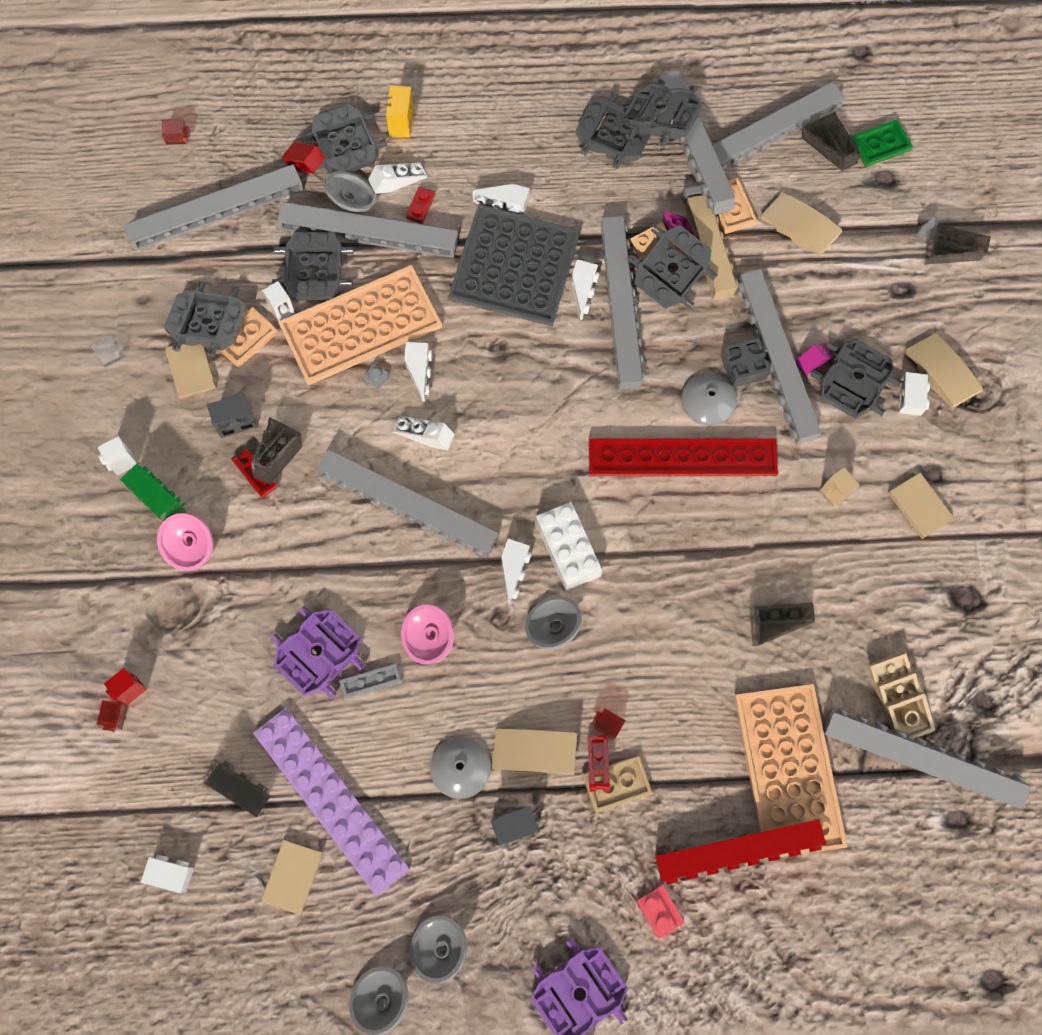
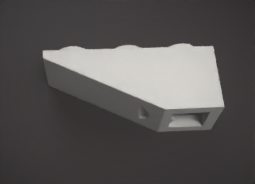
[368,162,427,194]
[473,184,530,215]
[571,259,600,320]
[404,342,432,402]
[392,415,455,450]
[501,539,532,604]

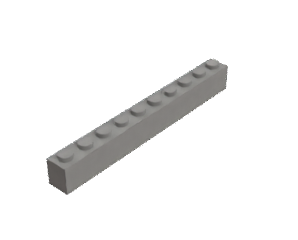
[659,70,736,215]
[687,82,845,178]
[124,164,304,251]
[277,202,458,258]
[601,217,645,390]
[737,270,822,445]
[318,450,498,558]
[823,708,1031,809]

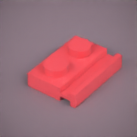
[636,885,685,939]

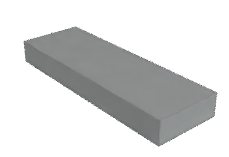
[339,663,402,700]

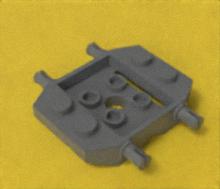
[622,79,702,147]
[576,92,651,169]
[301,104,388,173]
[628,225,718,309]
[272,232,354,300]
[164,281,248,357]
[810,339,902,419]

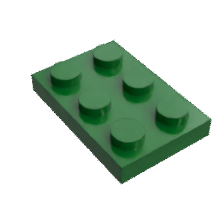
[850,119,913,168]

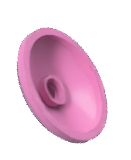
[157,513,213,571]
[401,605,454,664]

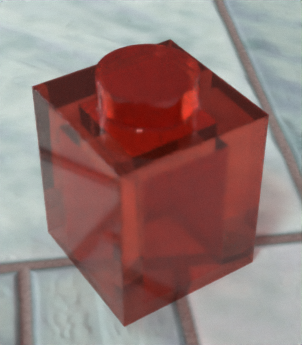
[162,119,190,145]
[96,700,128,732]
[593,708,626,740]

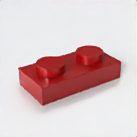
[406,186,435,224]

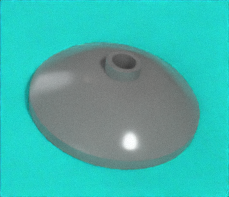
[324,171,377,212]
[681,373,737,426]
[525,596,582,649]
[430,737,491,799]
[410,915,467,983]
[349,966,408,1035]

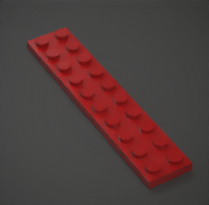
[588,438,779,477]

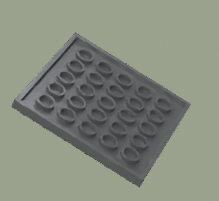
[448,204,581,327]

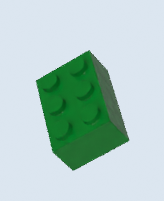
[120,463,186,522]

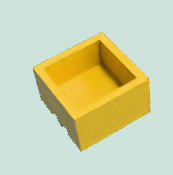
[386,85,413,138]

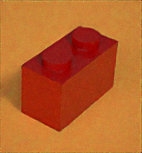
[282,142,325,174]
[104,668,147,705]

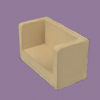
[821,467,860,507]

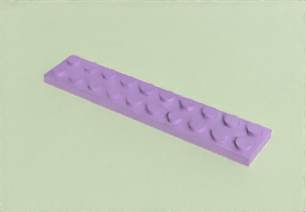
[253,708,410,897]

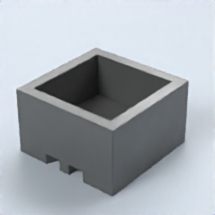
[721,338,771,388]
[207,393,257,438]
[491,806,539,847]

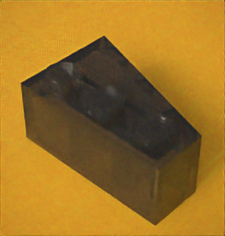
[801,111,860,171]
[924,224,991,265]
[251,417,302,485]
[749,602,815,646]
[203,759,271,817]

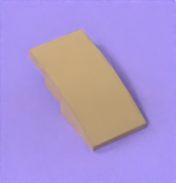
[761,192,842,255]
[906,333,983,408]
[867,652,936,739]
[492,729,577,775]

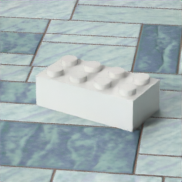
[535,502,602,591]

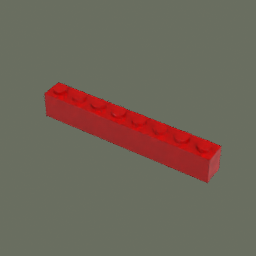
[655,819,826,885]

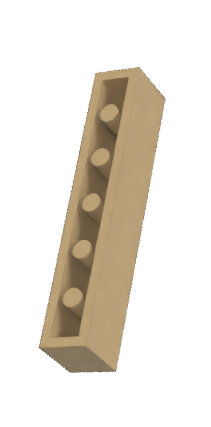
[685,195,738,300]

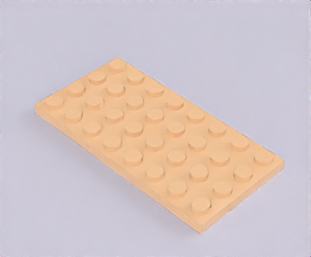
[278,265,442,385]
[734,684,847,859]

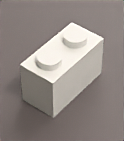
[262,281,295,321]
[899,372,930,416]
[98,436,137,475]
[140,854,194,893]

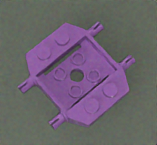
[270,606,366,700]
[531,937,628,1035]

